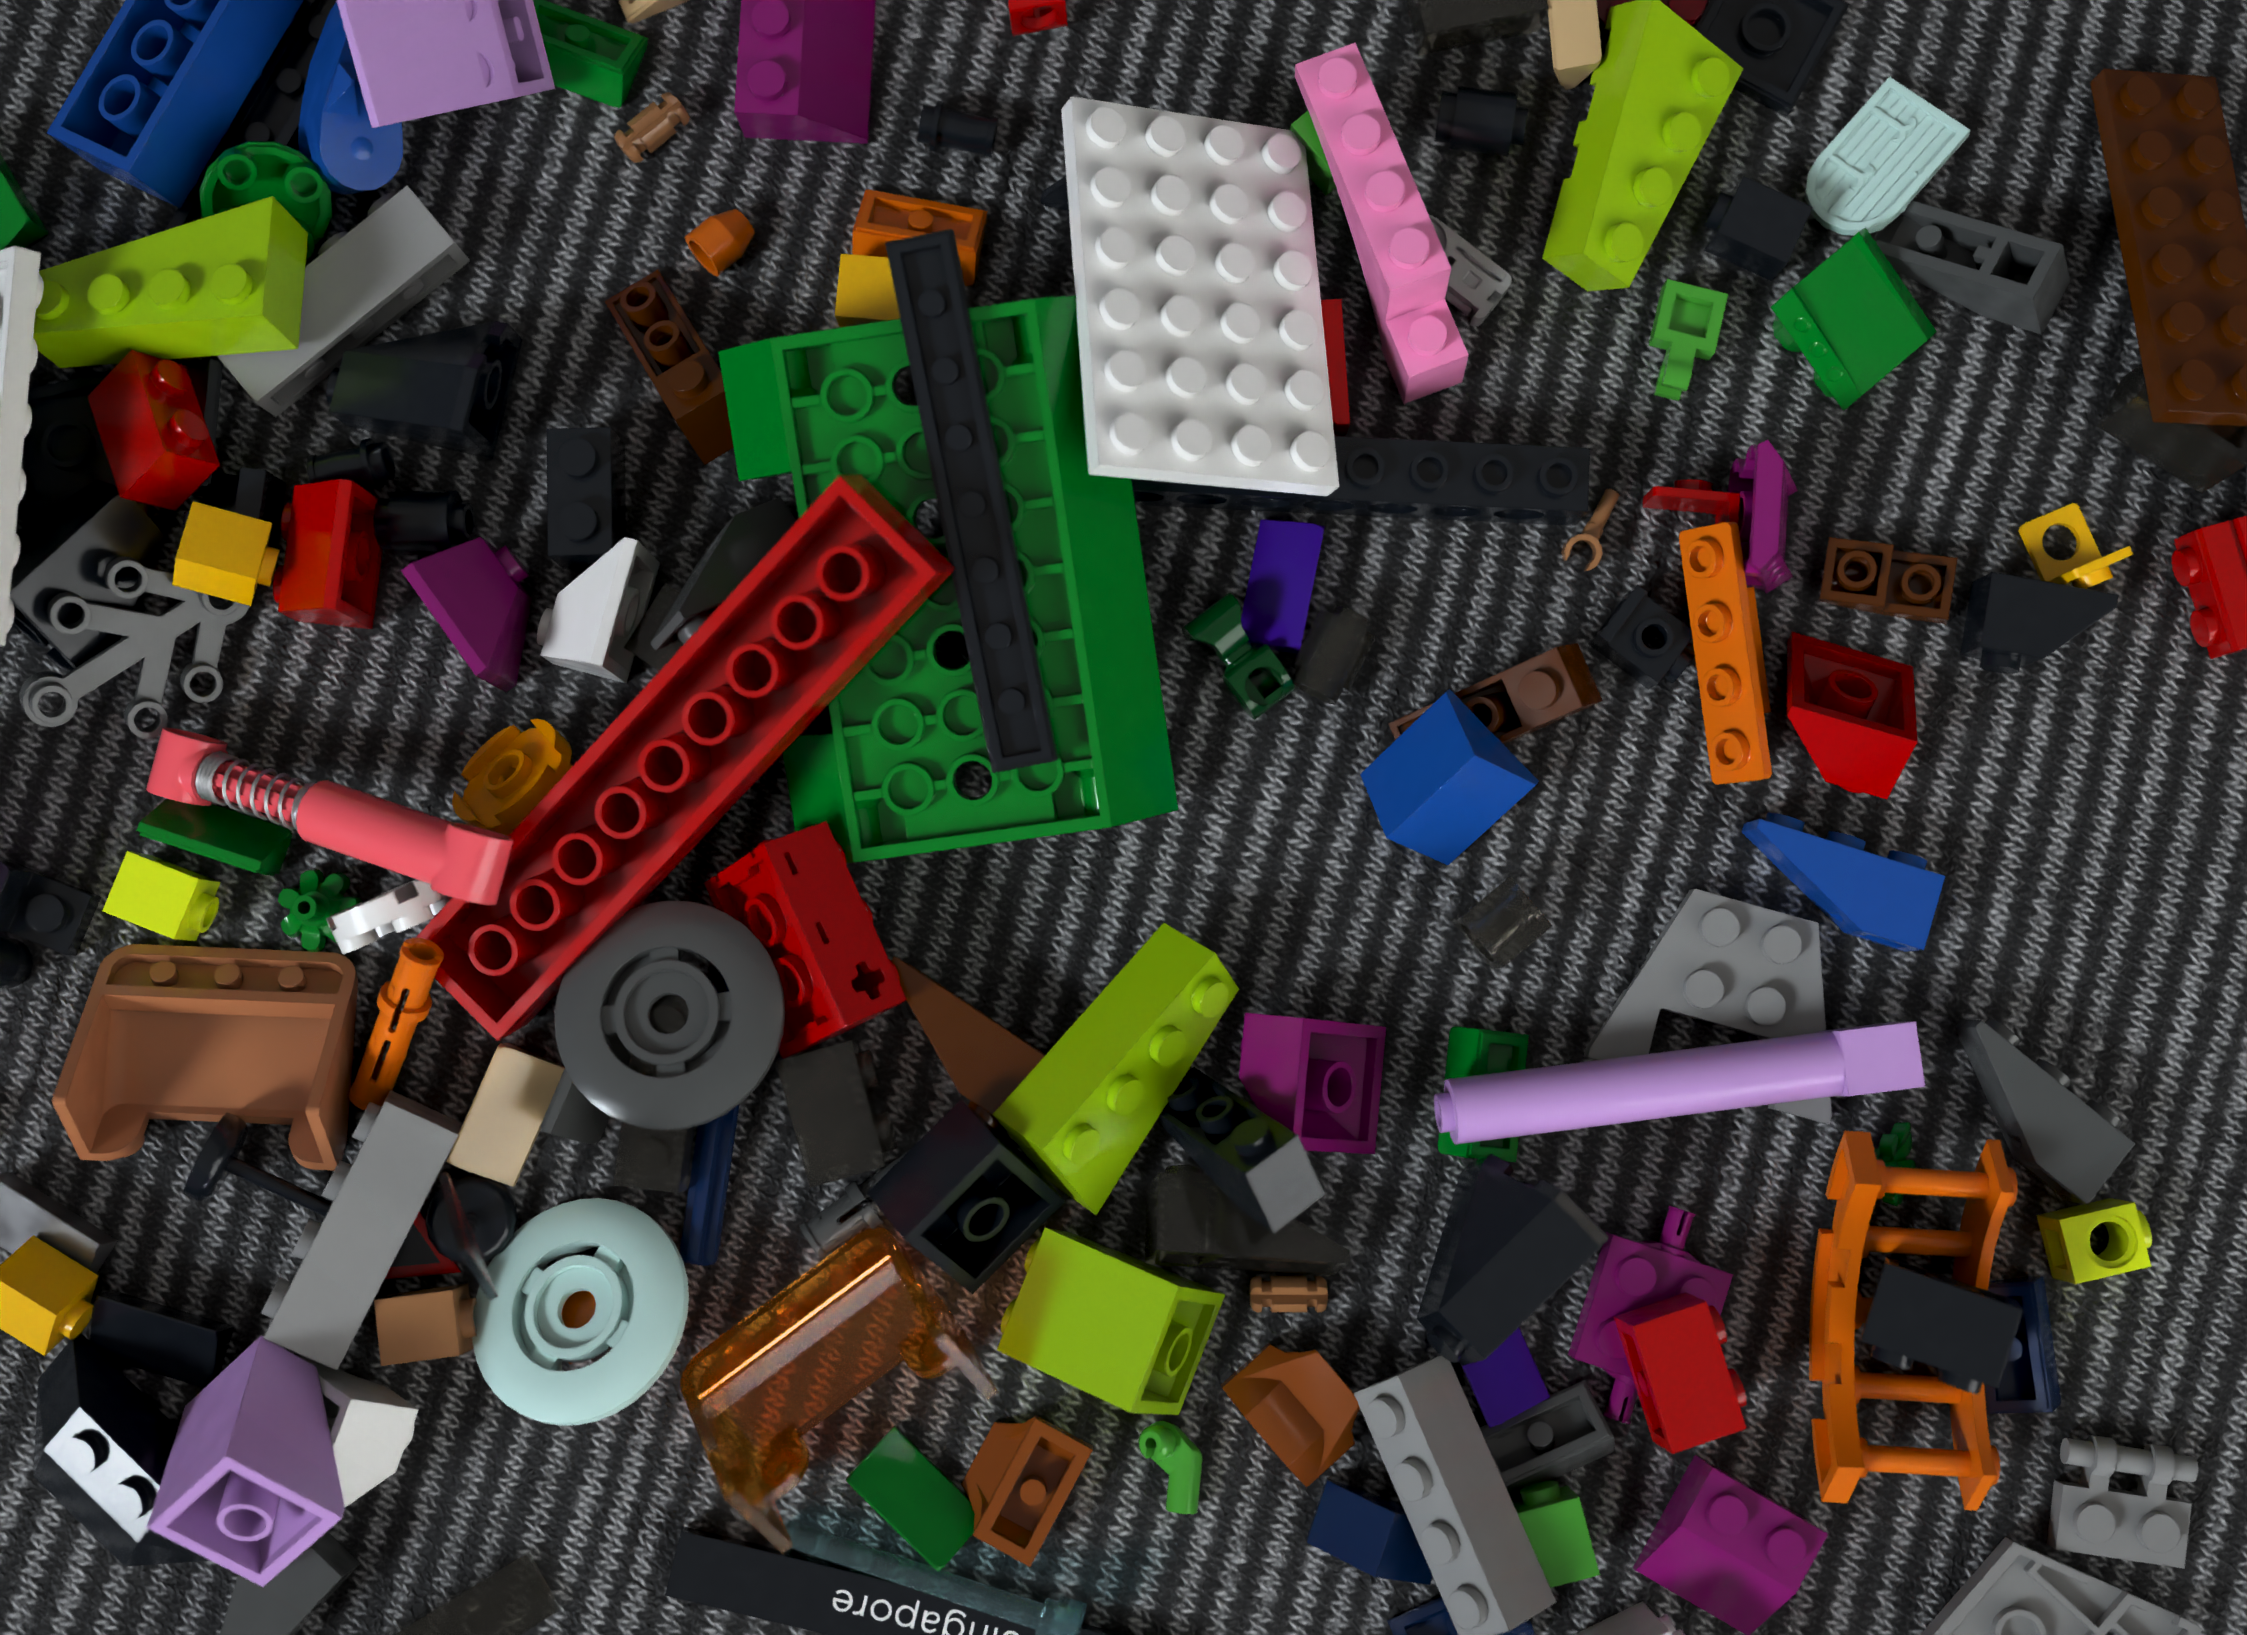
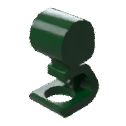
[1181,593,1295,720]

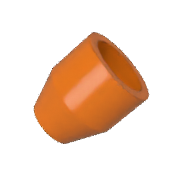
[685,209,755,276]

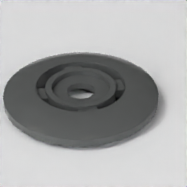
[554,901,785,1131]

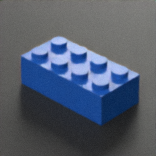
[47,0,303,208]

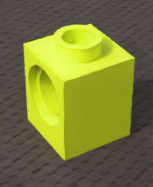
[102,851,221,941]
[2036,1198,2152,1284]

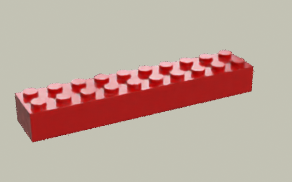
[416,474,956,1041]

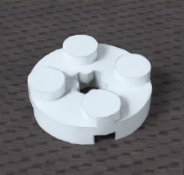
[326,879,452,954]

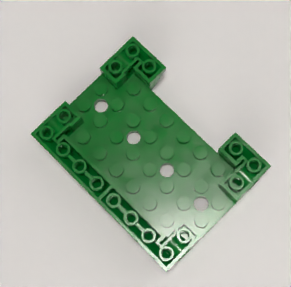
[718,295,1179,863]

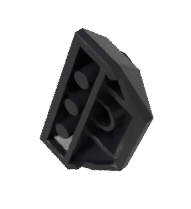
[33,1333,210,1567]

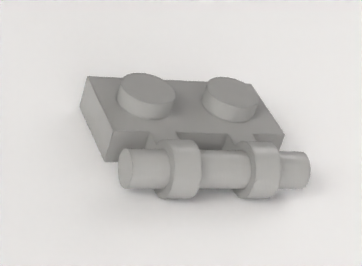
[2047,1435,2198,1569]

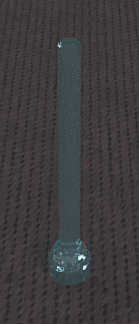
[780,1520,1087,1635]

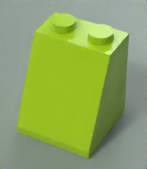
[997,1227,1225,1415]

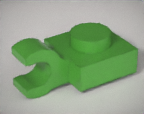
[1648,279,1728,401]

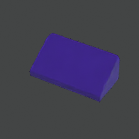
[1241,519,1325,655]
[1462,1327,1550,1428]

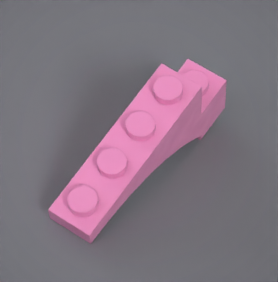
[1295,43,1469,404]

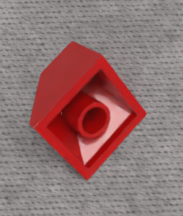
[1787,632,1918,799]

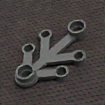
[19,556,250,739]

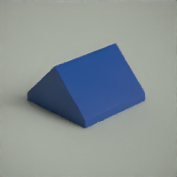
[1360,689,1539,865]

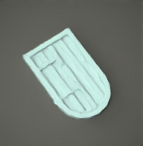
[1805,77,1970,236]

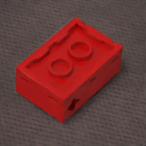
[704,821,907,1059]

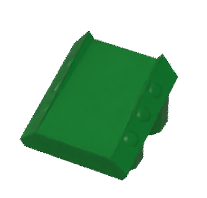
[1771,227,1937,411]

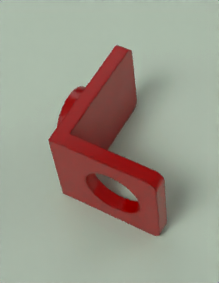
[1642,479,1740,524]

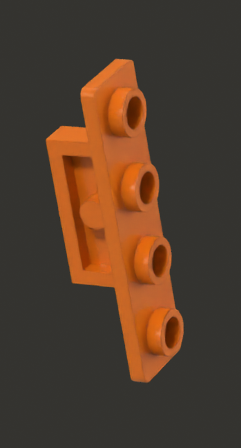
[1679,522,1772,785]

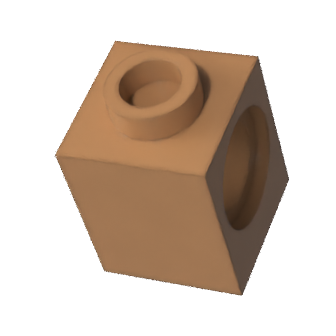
[374,1284,477,1366]

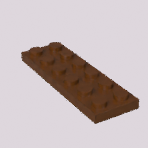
[2090,68,2247,426]

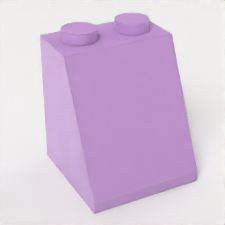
[147,1336,345,1587]

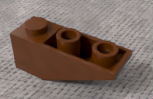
[604,269,734,465]
[1388,643,1603,744]

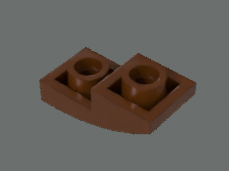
[1819,537,1958,624]

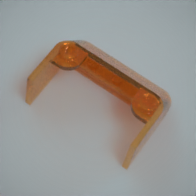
[680,1227,998,1554]

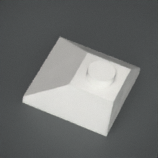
[537,537,660,683]
[300,1357,419,1507]

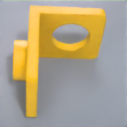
[2019,503,2134,589]

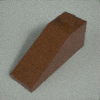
[891,956,1046,1131]

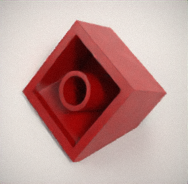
[273,479,383,629]

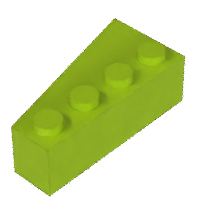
[1542,0,1744,292]
[33,196,308,368]
[993,922,1239,1215]

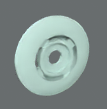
[472,1198,689,1426]

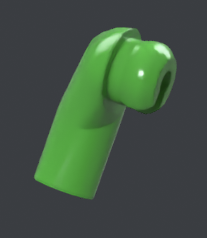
[1138,1421,1203,1514]

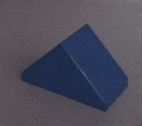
[1306,1478,1433,1585]

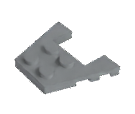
[1583,889,1832,1124]
[1920,1537,2202,1635]

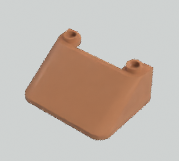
[52,944,358,1171]

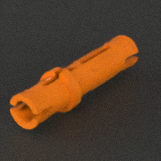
[348,938,444,1110]

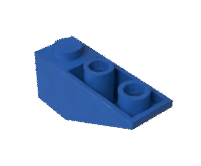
[1742,812,1945,952]

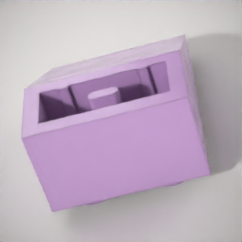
[337,0,555,128]

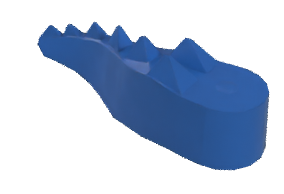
[298,1,403,195]

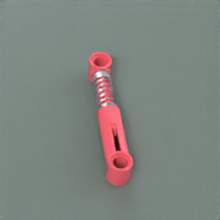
[146,727,514,905]

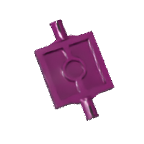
[1568,1205,1733,1424]

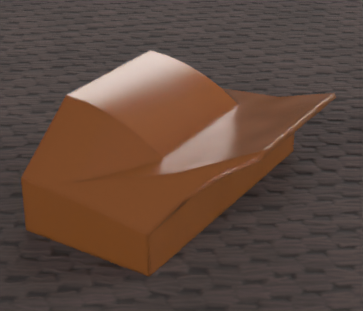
[1221,1343,1360,1488]
[961,1416,1093,1567]

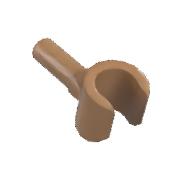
[1561,489,1620,572]

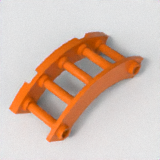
[1809,1131,2018,1511]

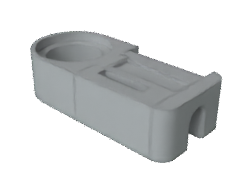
[1429,215,1512,327]

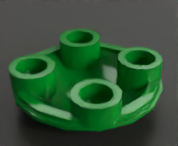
[200,141,332,259]

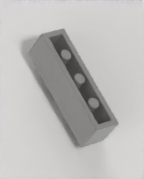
[217,185,470,417]
[261,1090,461,1370]
[1354,1355,1556,1635]

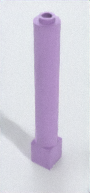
[1434,1021,1925,1144]

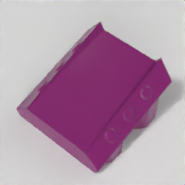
[1728,440,1798,593]

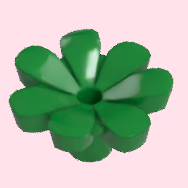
[278,869,363,952]
[1874,1122,1916,1207]

